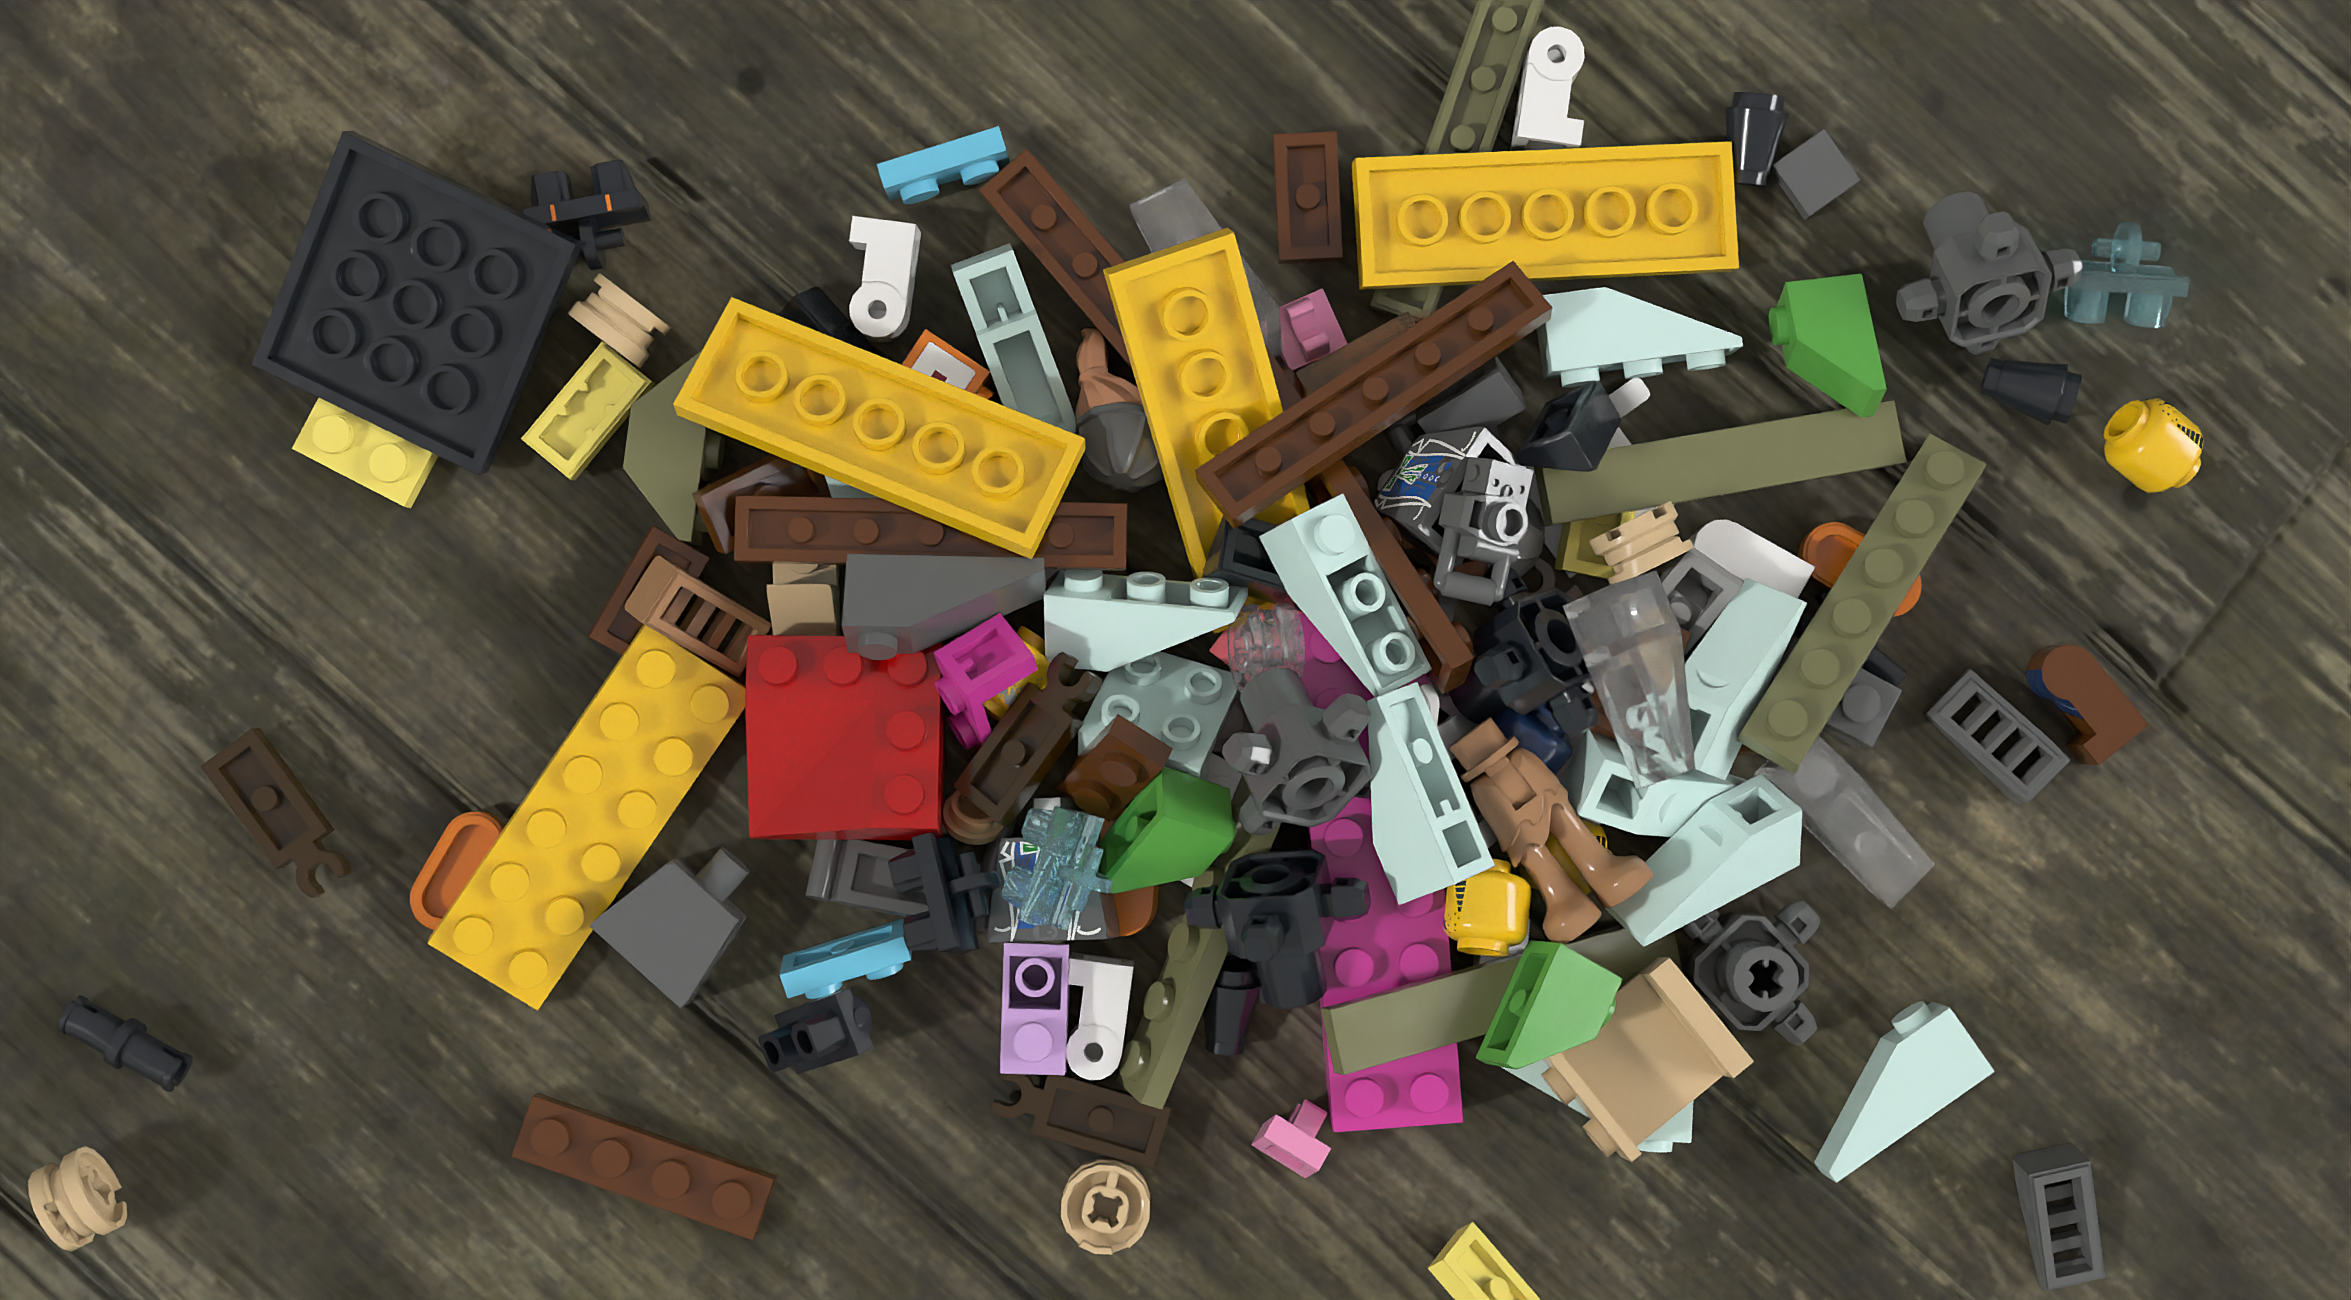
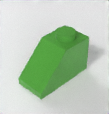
[1769,274,1887,418]
[1100,766,1237,894]
[1476,940,1623,1070]

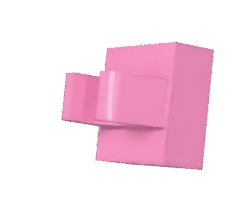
[1264,288,1348,372]
[1251,1099,1331,1178]

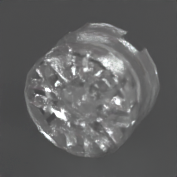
[1227,601,1305,692]

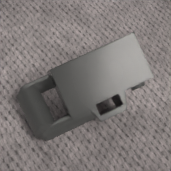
[1386,356,1526,459]
[1434,457,1534,606]

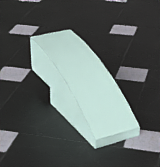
[951,243,1076,434]

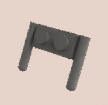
[805,817,1017,932]

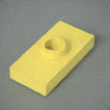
[521,341,655,481]

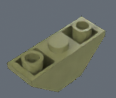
[623,351,725,546]

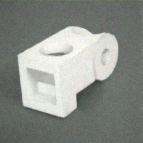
[1510,27,1585,151]
[849,216,921,343]
[1689,519,1815,598]
[1066,952,1134,1080]

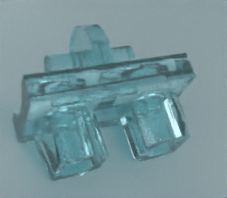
[2064,221,2190,328]
[1001,806,1114,930]

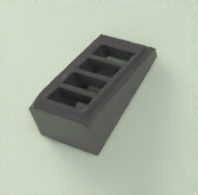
[1923,669,2070,804]
[2012,1144,2105,1291]

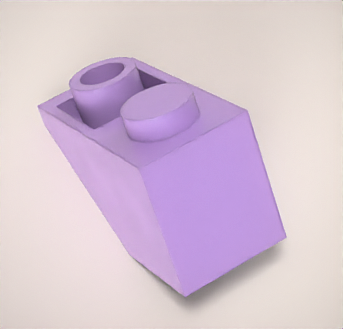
[1000,942,1070,1075]

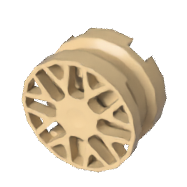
[568,273,671,368]
[1589,501,1694,587]
[28,1146,127,1252]
[1061,1157,1150,1255]

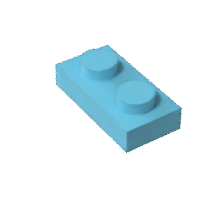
[877,126,1010,204]
[780,918,912,999]

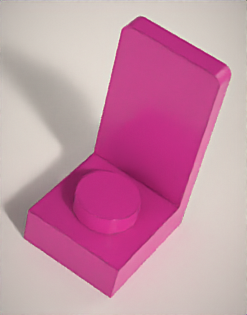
[934,613,1038,751]

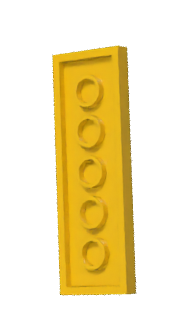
[1352,142,1739,290]
[1103,228,1310,634]
[673,297,1086,559]
[428,625,746,1011]

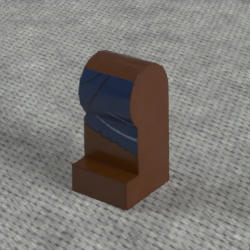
[2026,644,2149,765]

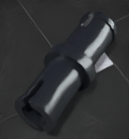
[57,995,193,1092]

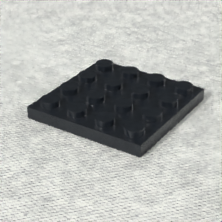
[251,131,583,476]

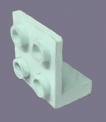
[1078,651,1242,797]

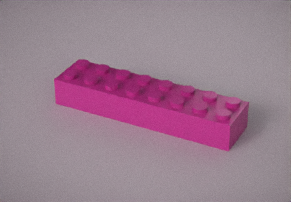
[1291,613,1463,1132]

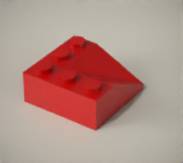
[745,635,946,840]

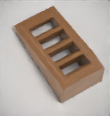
[625,556,772,678]

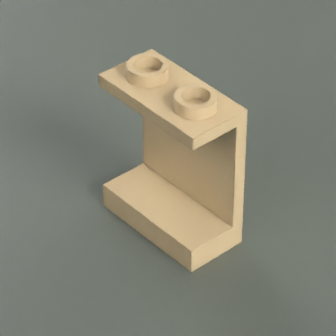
[1541,957,1754,1162]

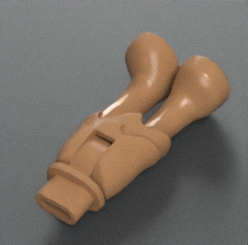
[1449,717,1654,945]

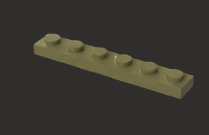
[1737,434,1987,774]
[1116,774,1281,1109]

